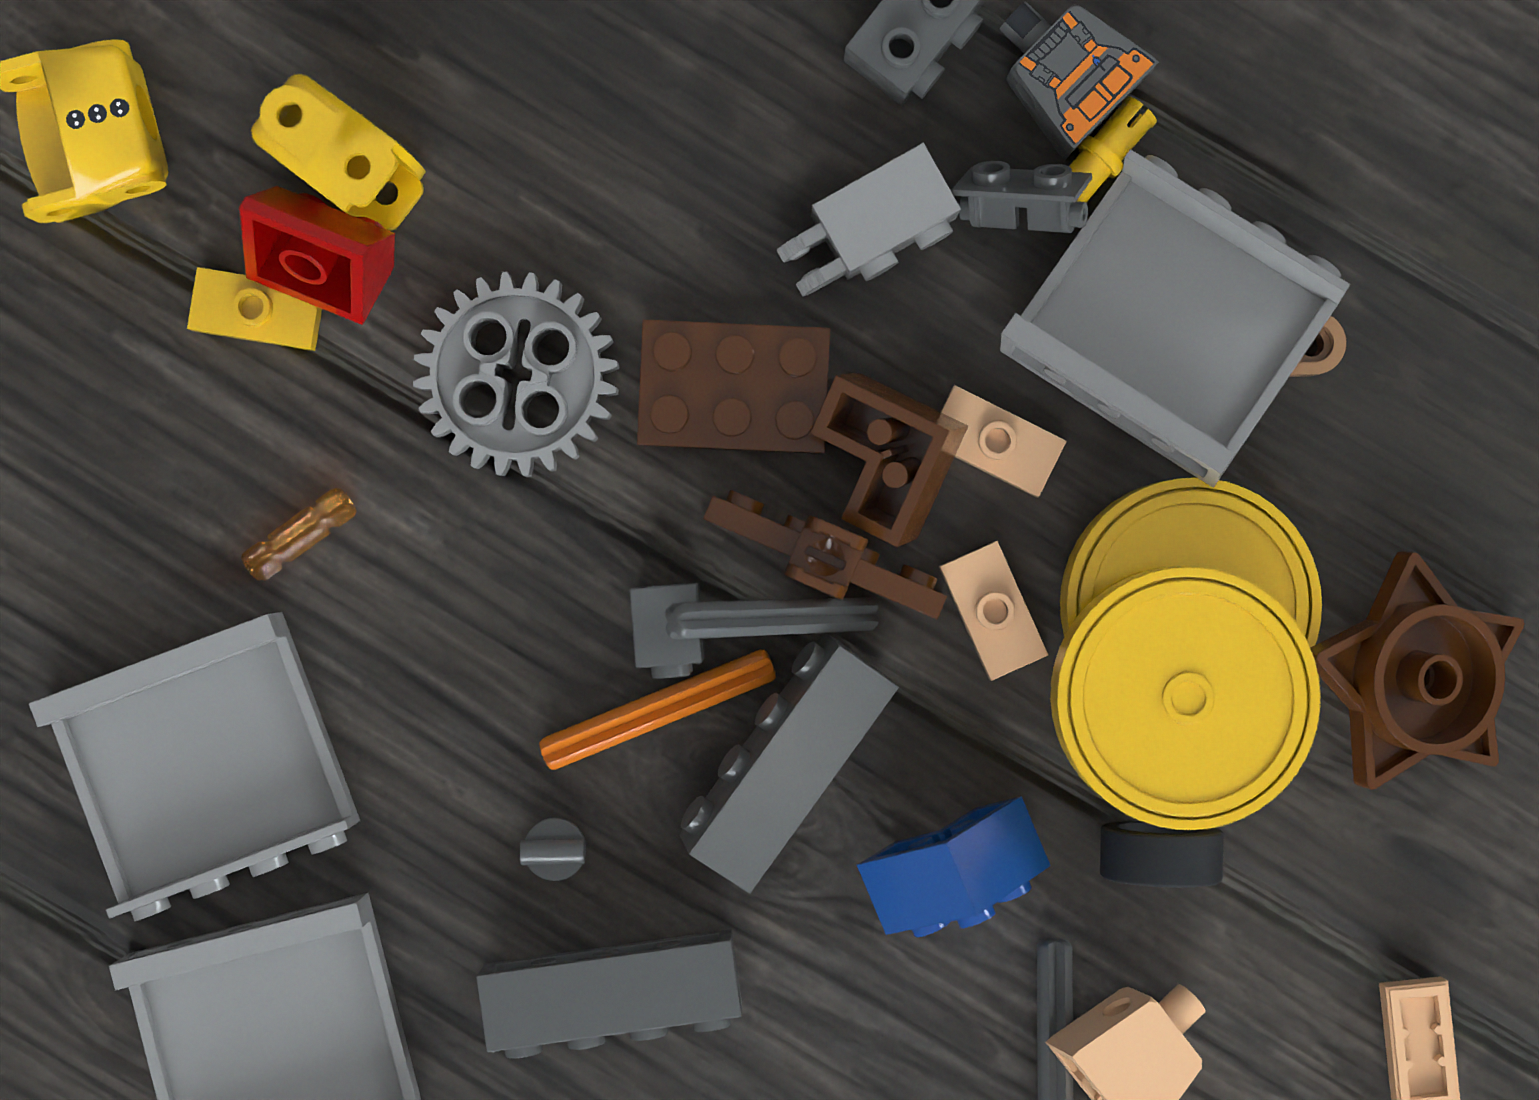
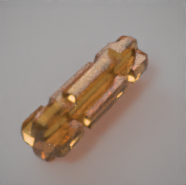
[241,488,357,581]

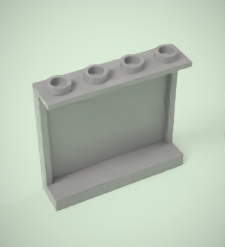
[1000,149,1350,488]
[29,612,360,921]
[109,893,421,1100]

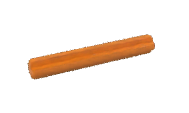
[539,650,776,770]

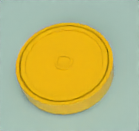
[1060,478,1322,647]
[1050,567,1320,830]

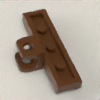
[703,490,947,619]

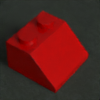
[239,186,395,325]

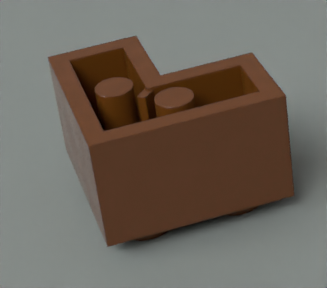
[811,372,968,547]

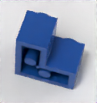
[857,796,1051,937]

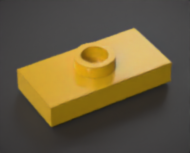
[187,267,322,351]

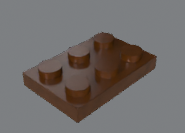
[637,319,830,454]

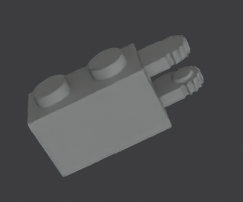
[777,143,961,296]

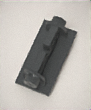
[951,161,1092,233]

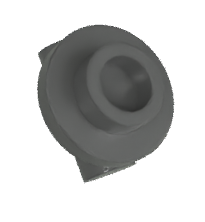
[520,817,587,881]

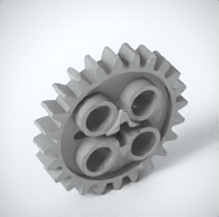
[413,272,619,477]

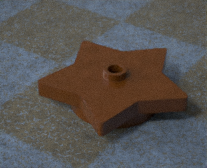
[1310,551,1525,790]

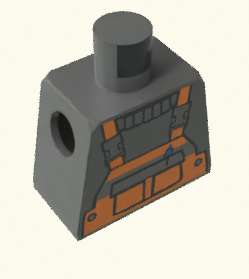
[999,1,1159,160]

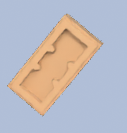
[941,385,1067,497]
[938,541,1048,681]
[1379,976,1460,1100]

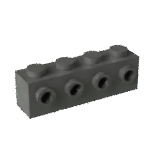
[844,0,986,107]
[679,633,899,894]
[476,929,742,1058]

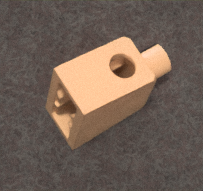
[1045,984,1205,1100]

